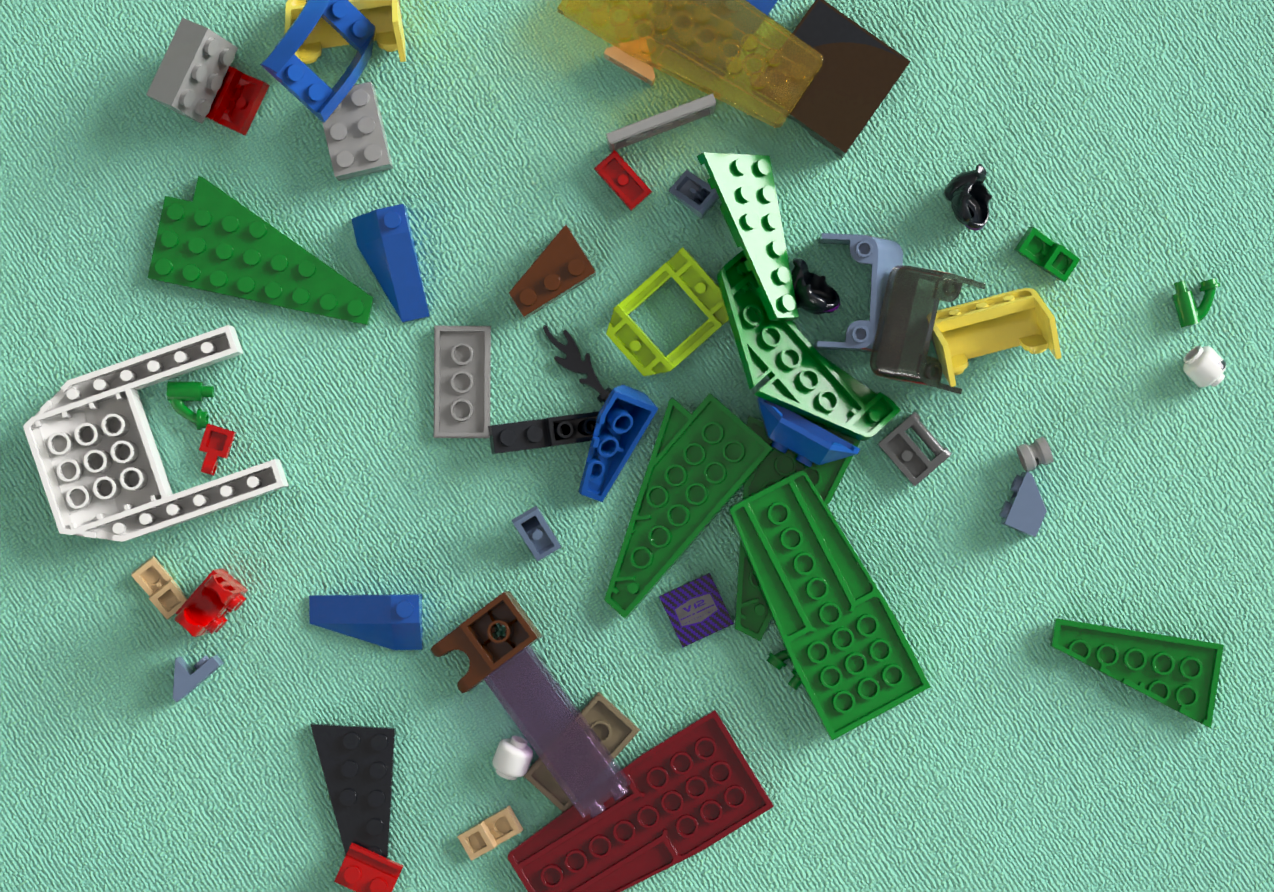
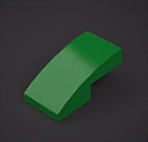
[1014,227,1080,282]

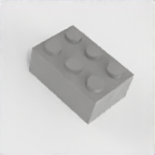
[146,18,238,124]
[322,82,393,181]

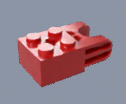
[174,568,248,637]

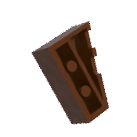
[509,225,596,319]

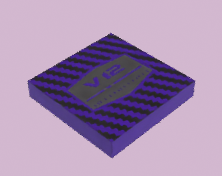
[659,573,733,647]

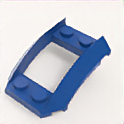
[260,0,375,122]

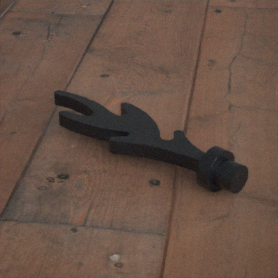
[543,325,612,403]

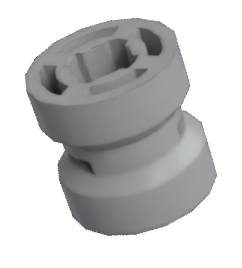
[1016,436,1054,472]

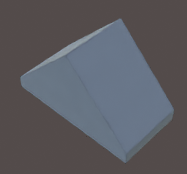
[668,170,719,219]

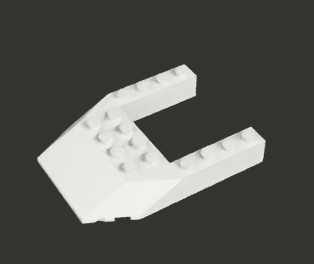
[23,325,289,542]

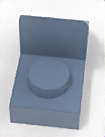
[512,506,561,562]
[173,655,224,702]

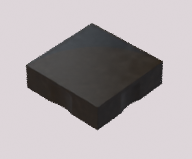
[752,0,911,158]

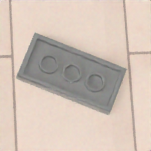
[606,93,716,152]
[433,326,491,438]

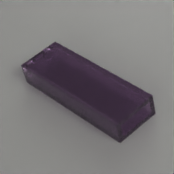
[484,645,631,819]

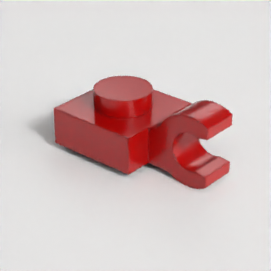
[199,423,236,476]

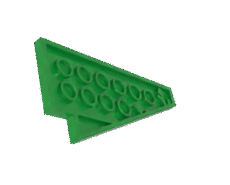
[147,176,374,325]
[604,393,774,619]
[735,410,860,641]

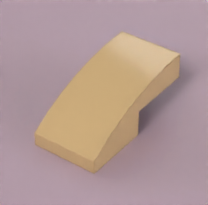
[131,555,188,620]
[457,805,524,861]

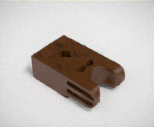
[431,591,543,693]

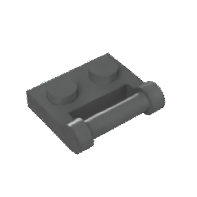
[877,411,952,486]

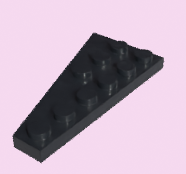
[310,723,396,858]

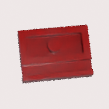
[334,843,403,892]

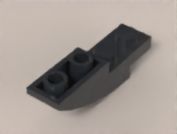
[488,411,599,454]

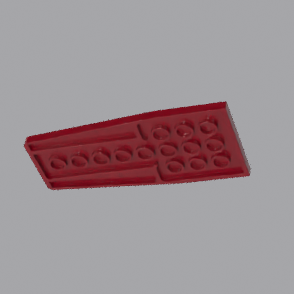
[508,709,774,892]

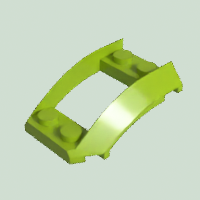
[606,247,729,376]

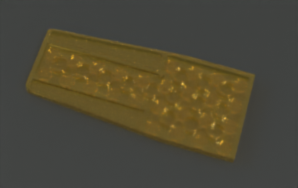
[557,0,823,128]

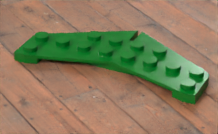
[717,250,901,441]

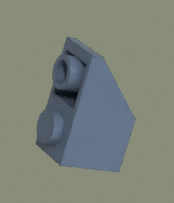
[999,472,1047,537]

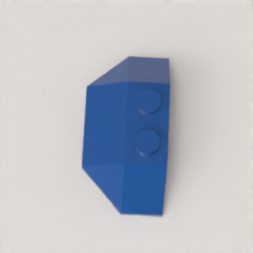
[757,397,860,467]

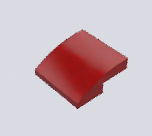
[205,66,270,136]

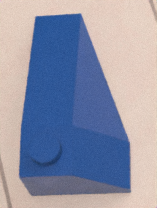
[351,204,430,322]

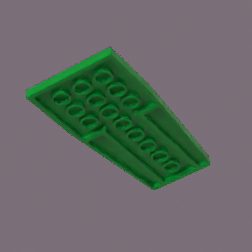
[729,470,931,740]

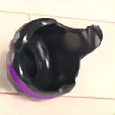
[945,164,992,231]
[791,258,840,315]

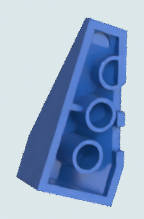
[578,385,659,502]
[309,593,423,650]

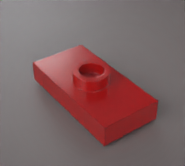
[594,150,652,211]

